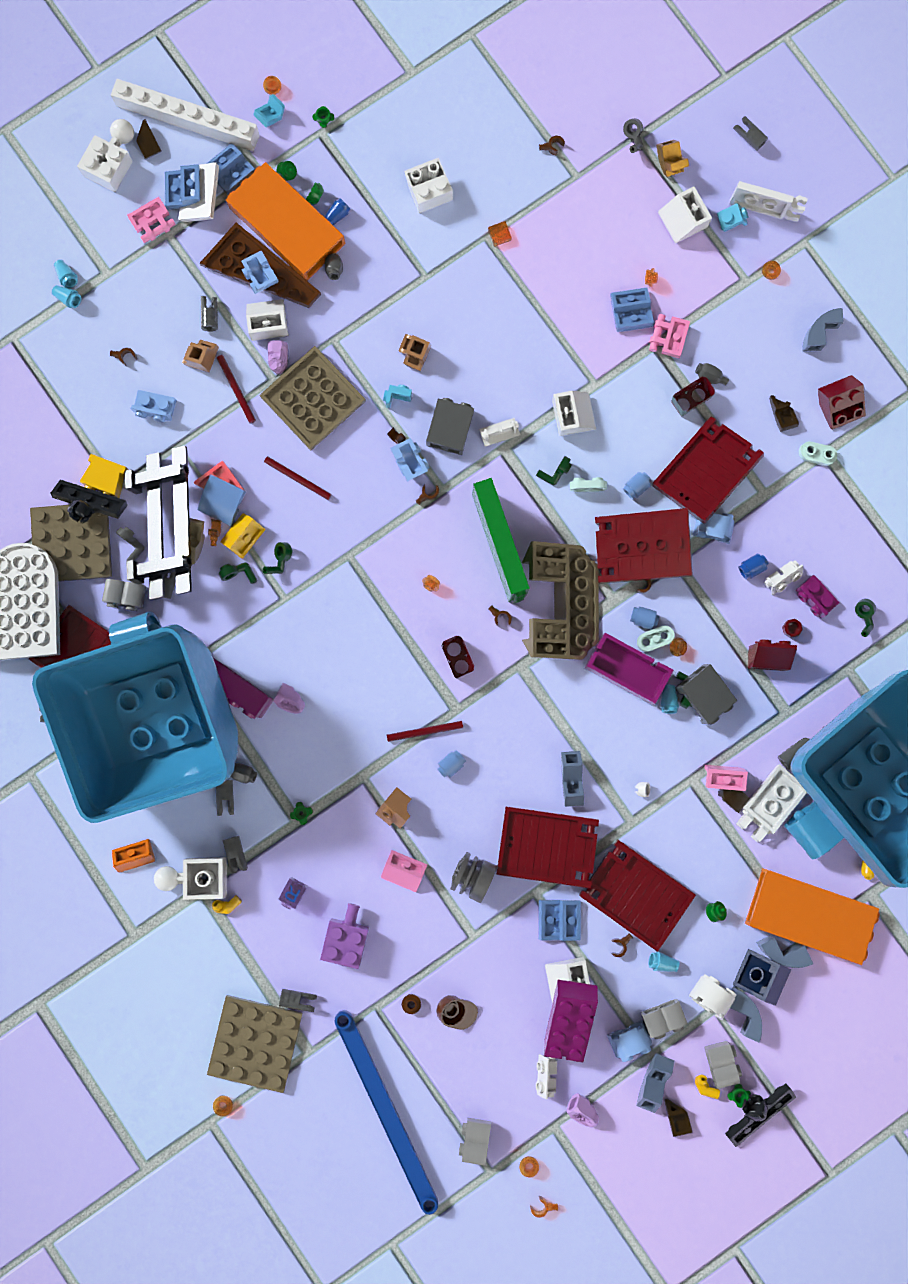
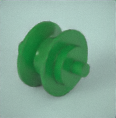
[276,161,297,181]
[706,901,727,923]

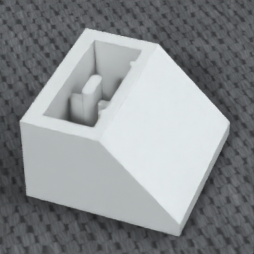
[404,157,453,214]
[658,186,712,244]
[246,299,289,341]
[552,390,596,436]
[545,957,590,1002]

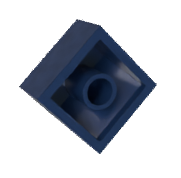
[733,949,792,1006]

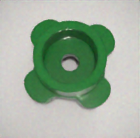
[312,106,334,128]
[290,802,313,825]
[727,1083,751,1108]

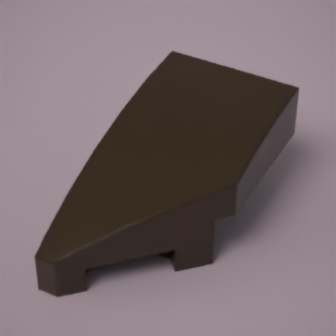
[136,119,162,160]
[769,395,799,432]
[718,789,750,813]
[664,1098,693,1137]

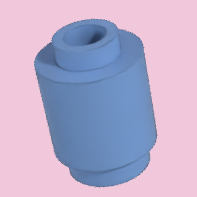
[623,472,652,500]
[630,606,660,629]
[437,750,466,778]

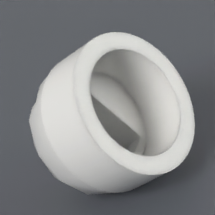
[635,782,651,798]

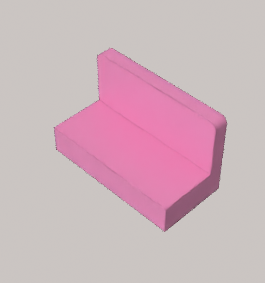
[704,765,748,791]
[381,850,428,892]

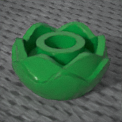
[306,182,324,205]

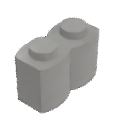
[102,579,147,611]
[640,999,688,1039]
[704,1041,742,1089]
[458,1117,491,1166]

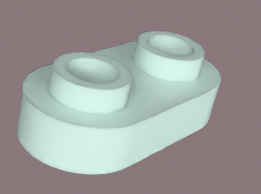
[798,441,838,466]
[569,477,608,492]
[636,626,675,652]

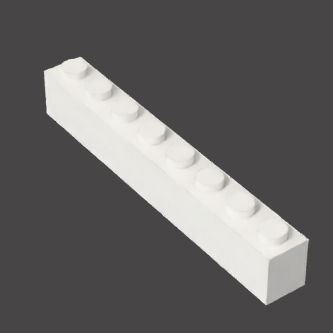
[110,78,260,152]

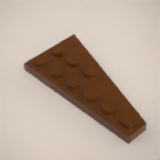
[199,222,321,308]

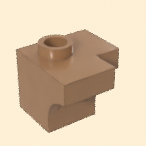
[398,333,432,372]
[182,339,219,373]
[375,787,412,829]

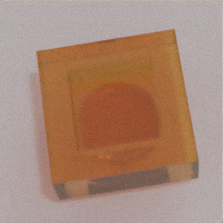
[488,221,512,247]

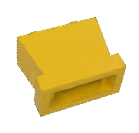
[79,454,129,498]

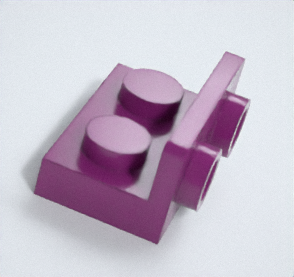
[795,575,840,618]

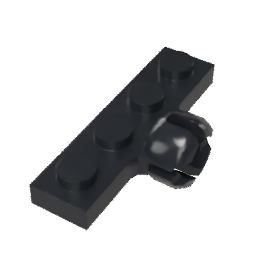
[50,479,128,523]
[725,1083,796,1147]

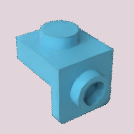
[253,94,285,128]
[717,203,749,232]
[383,385,412,408]

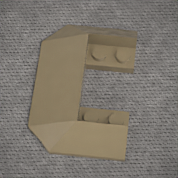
[522,541,599,660]

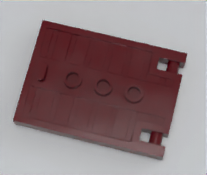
[652,416,764,524]
[595,508,693,584]
[28,604,111,668]
[496,806,599,889]
[579,839,696,952]

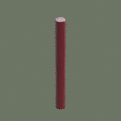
[217,355,256,424]
[264,456,332,500]
[386,721,463,742]

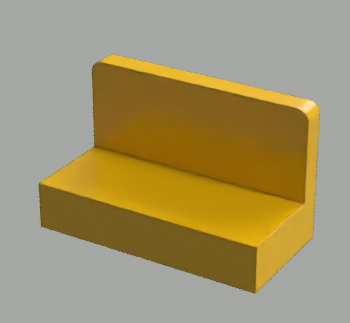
[220,513,266,559]

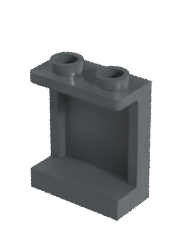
[426,398,474,455]
[675,664,738,725]

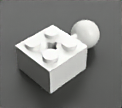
[77,119,134,193]
[153,857,227,900]

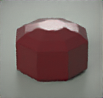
[782,619,803,638]

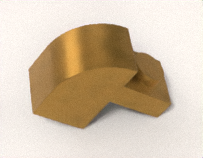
[656,139,689,177]

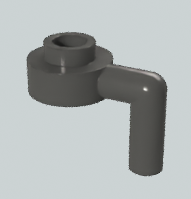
[623,118,643,153]
[116,527,145,561]

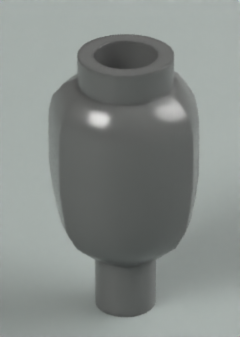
[325,253,343,280]
[695,363,729,386]
[231,763,257,784]

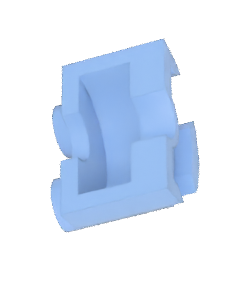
[242,251,279,294]
[390,438,430,482]
[693,513,734,544]
[607,1020,652,1062]

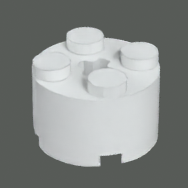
[688,974,736,1020]

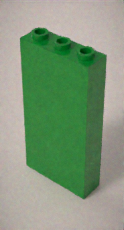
[472,477,530,603]

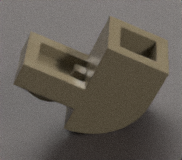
[190,518,205,564]

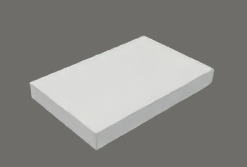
[178,163,219,222]

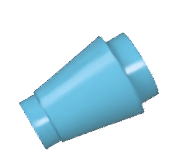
[54,260,78,288]
[52,285,81,308]
[660,685,679,714]
[648,952,679,972]

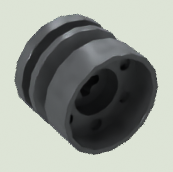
[450,852,497,903]

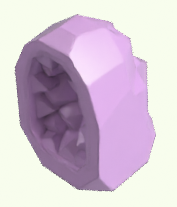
[268,341,288,375]
[273,683,305,714]
[566,1093,599,1128]

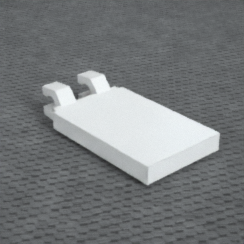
[729,181,808,222]
[736,764,807,842]

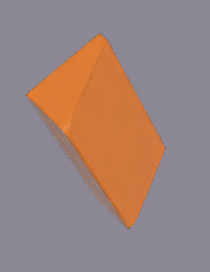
[111,839,155,873]

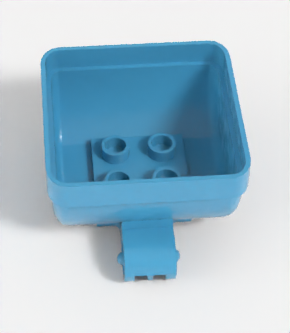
[32,612,238,823]
[784,670,908,888]

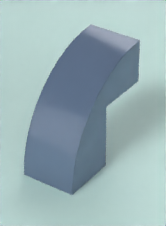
[802,308,844,352]
[561,751,584,807]
[756,936,813,968]
[730,986,762,1043]
[636,1053,675,1113]

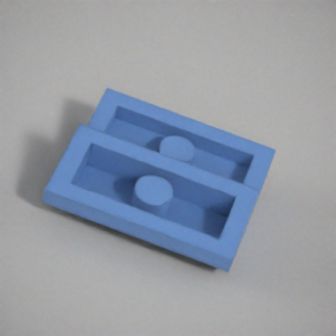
[206,143,255,195]
[165,164,200,210]
[610,287,654,332]
[197,474,246,527]
[538,900,581,941]

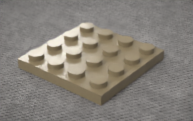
[259,346,366,451]
[30,504,112,582]
[207,995,303,1093]

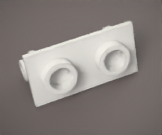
[479,418,520,447]
[764,560,803,596]
[535,1054,558,1100]

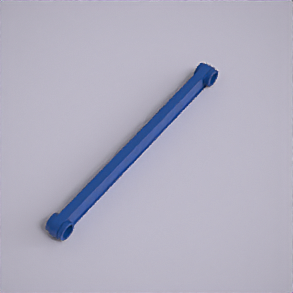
[334,1010,438,1215]

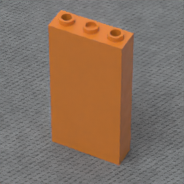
[226,162,346,281]
[745,868,880,965]

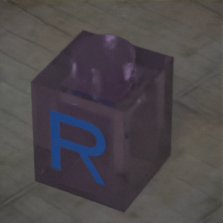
[278,877,308,910]

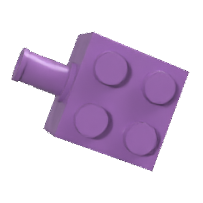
[320,903,369,969]

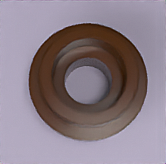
[401,994,421,1014]

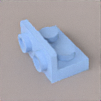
[130,390,176,422]

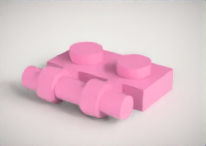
[127,196,176,243]
[649,314,690,358]

